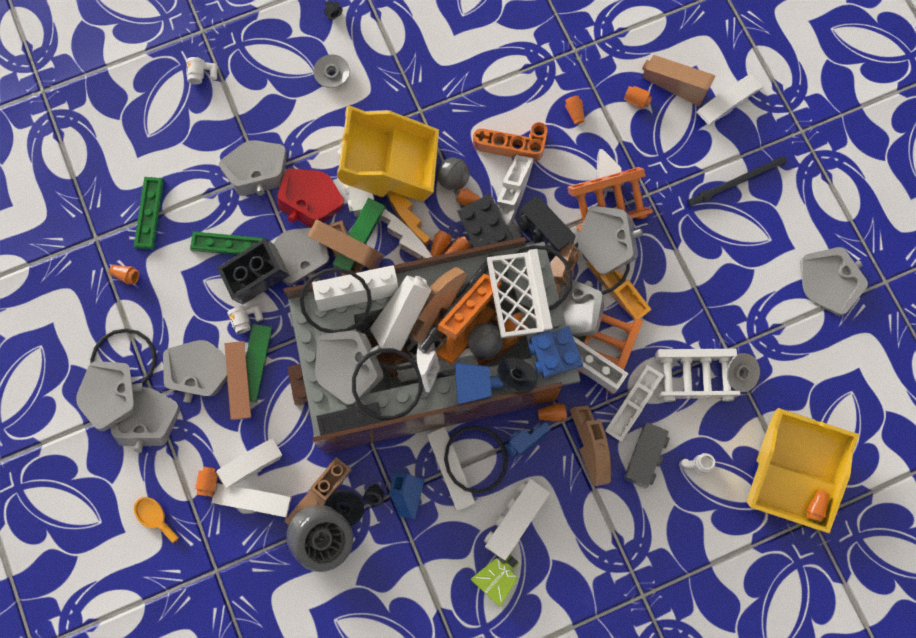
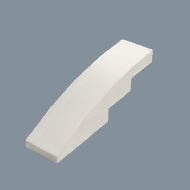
[697,73,763,125]
[497,155,534,228]
[380,210,432,260]
[417,338,440,392]
[605,364,664,442]
[426,426,475,511]
[211,483,292,518]

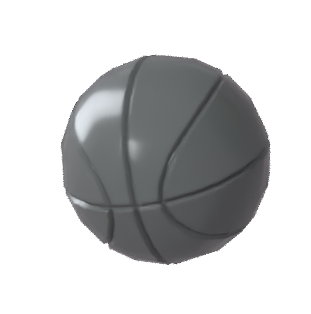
[437,158,470,191]
[468,323,504,359]

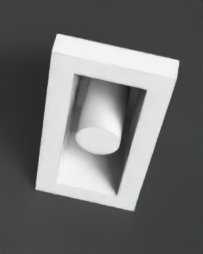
[596,149,624,192]

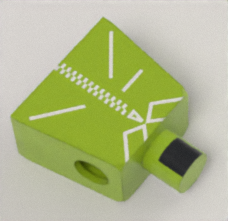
[470,555,519,607]

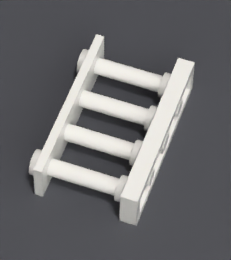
[655,349,740,402]

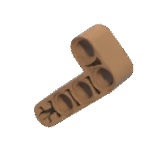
[308,219,385,270]

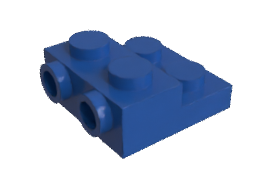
[527,326,583,379]
[505,422,551,459]

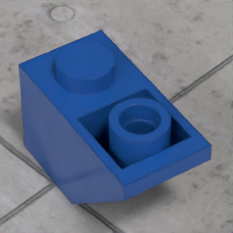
[389,472,424,519]

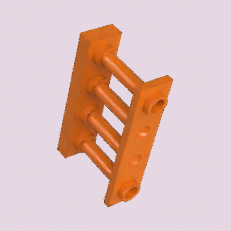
[567,167,653,231]
[436,273,501,365]
[578,314,643,395]

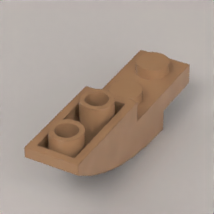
[550,243,579,295]
[409,267,467,343]
[570,406,611,486]
[284,457,352,525]

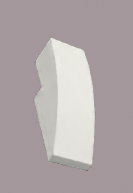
[216,438,282,489]

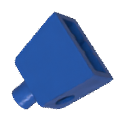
[455,363,503,405]

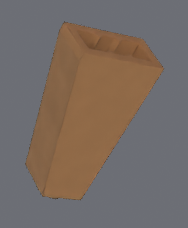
[642,55,716,107]

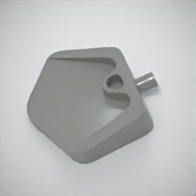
[219,140,287,196]
[578,206,643,275]
[274,228,330,286]
[800,247,868,316]
[558,280,604,336]
[315,331,383,405]
[163,340,227,403]
[76,361,143,431]
[110,387,180,453]

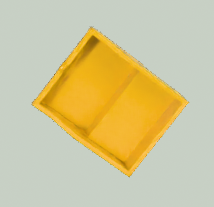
[337,105,439,202]
[746,408,860,534]

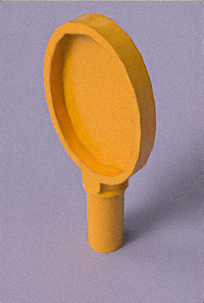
[134,497,179,543]

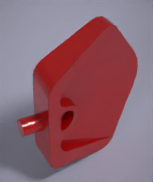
[278,168,344,228]

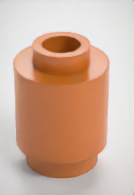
[624,86,652,109]
[195,467,218,497]

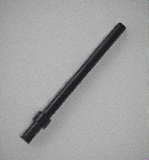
[687,156,787,207]
[419,255,494,353]

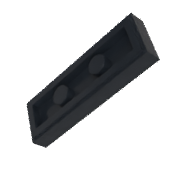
[316,402,383,436]

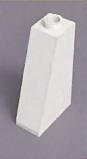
[370,275,431,351]

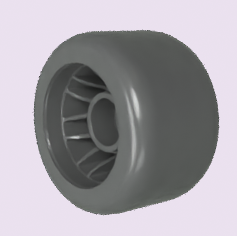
[286,505,353,572]

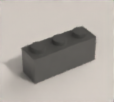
[623,422,670,488]

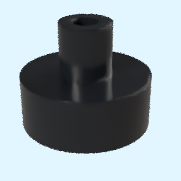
[324,0,343,20]
[363,484,384,506]

